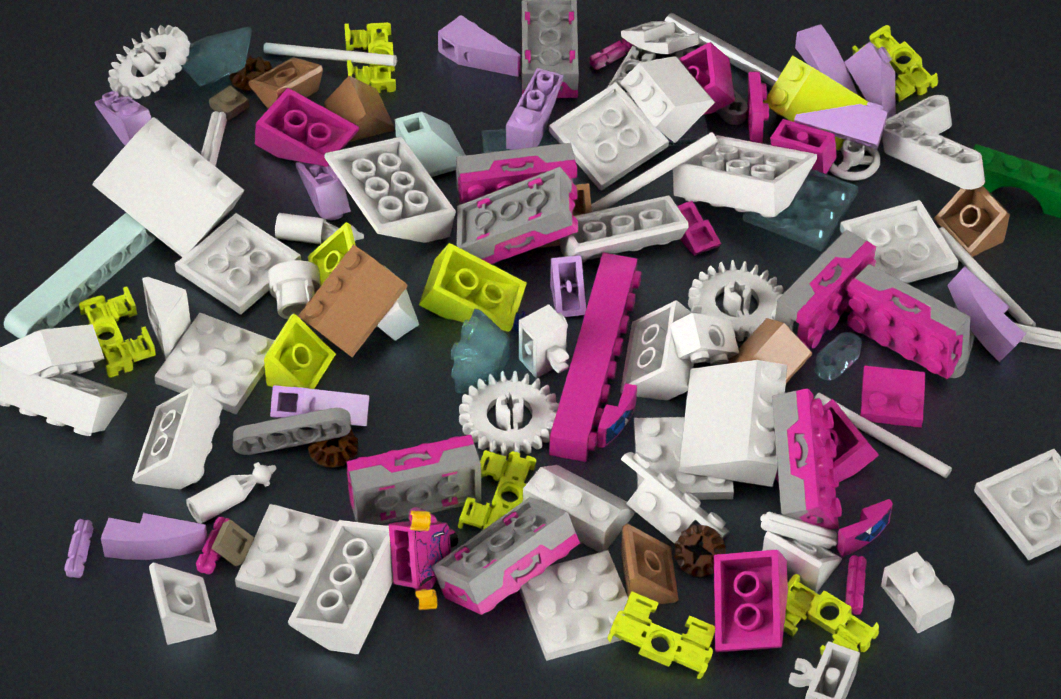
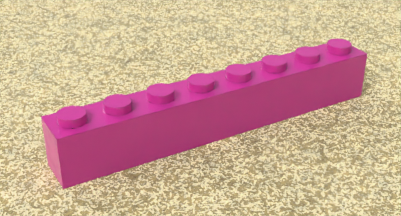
[549,253,642,462]

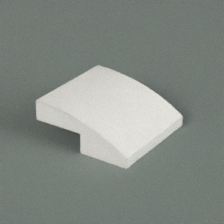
[621,21,699,54]

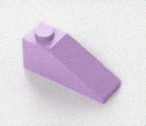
[844,42,896,119]
[794,102,888,149]
[295,162,351,220]

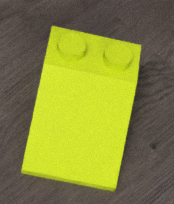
[763,56,868,151]
[419,243,527,332]

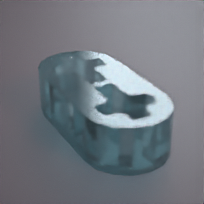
[815,332,862,380]

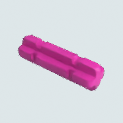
[589,38,633,70]
[196,516,230,575]
[845,555,867,615]

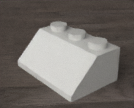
[620,56,715,143]
[620,300,694,400]
[0,324,105,379]
[132,386,223,490]
[523,465,636,552]

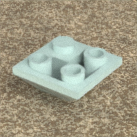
[395,112,466,177]

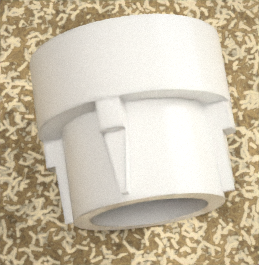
[268,260,321,319]

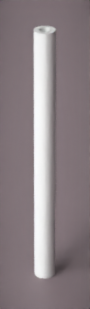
[264,43,397,66]
[591,132,718,212]
[939,227,1036,326]
[814,393,952,478]

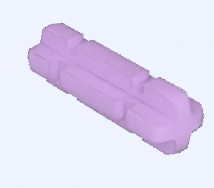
[64,519,94,578]

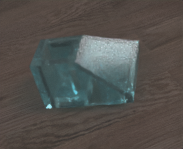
[181,26,252,87]
[451,309,510,394]

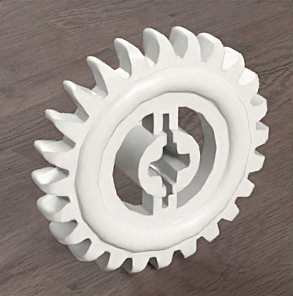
[108,25,190,99]
[688,260,783,341]
[459,371,559,456]

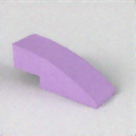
[795,24,858,95]
[948,266,1026,362]
[101,513,208,560]

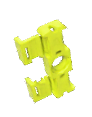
[344,22,396,93]
[852,25,938,102]
[79,286,156,377]
[458,450,536,530]
[784,574,879,655]
[607,591,715,679]

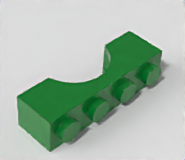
[973,144,1061,219]

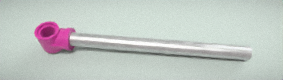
[665,13,782,86]

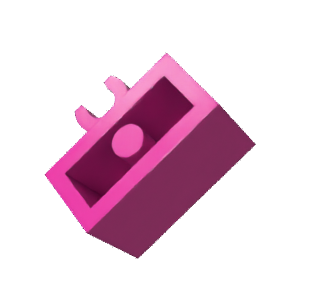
[770,119,836,177]

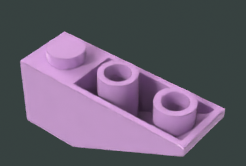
[438,15,521,77]
[506,68,563,150]
[95,91,152,146]
[270,385,369,426]

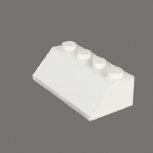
[559,195,689,263]
[0,361,127,436]
[288,520,393,654]

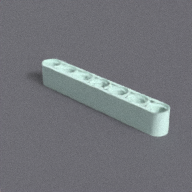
[4,212,157,339]

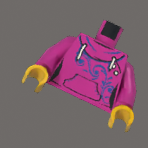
[389,507,458,610]

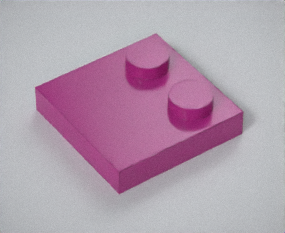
[747,72,769,144]
[860,366,925,428]

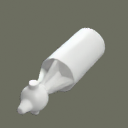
[275,213,364,244]
[186,462,276,524]

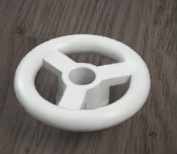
[829,140,880,181]

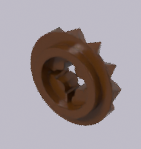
[229,55,273,90]
[308,429,358,467]
[674,525,726,577]

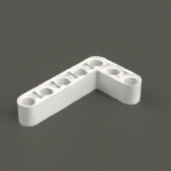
[882,95,985,189]

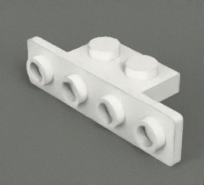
[621,452,729,543]

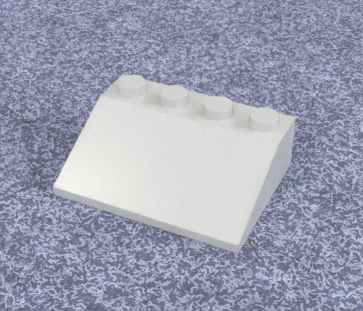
[93,117,244,257]
[673,135,817,217]
[324,137,456,243]
[678,360,787,487]

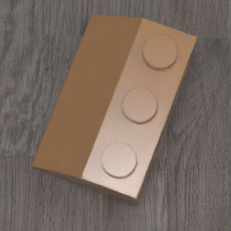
[298,244,408,357]

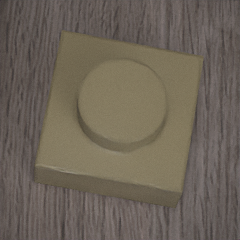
[209,85,249,121]
[212,520,254,567]

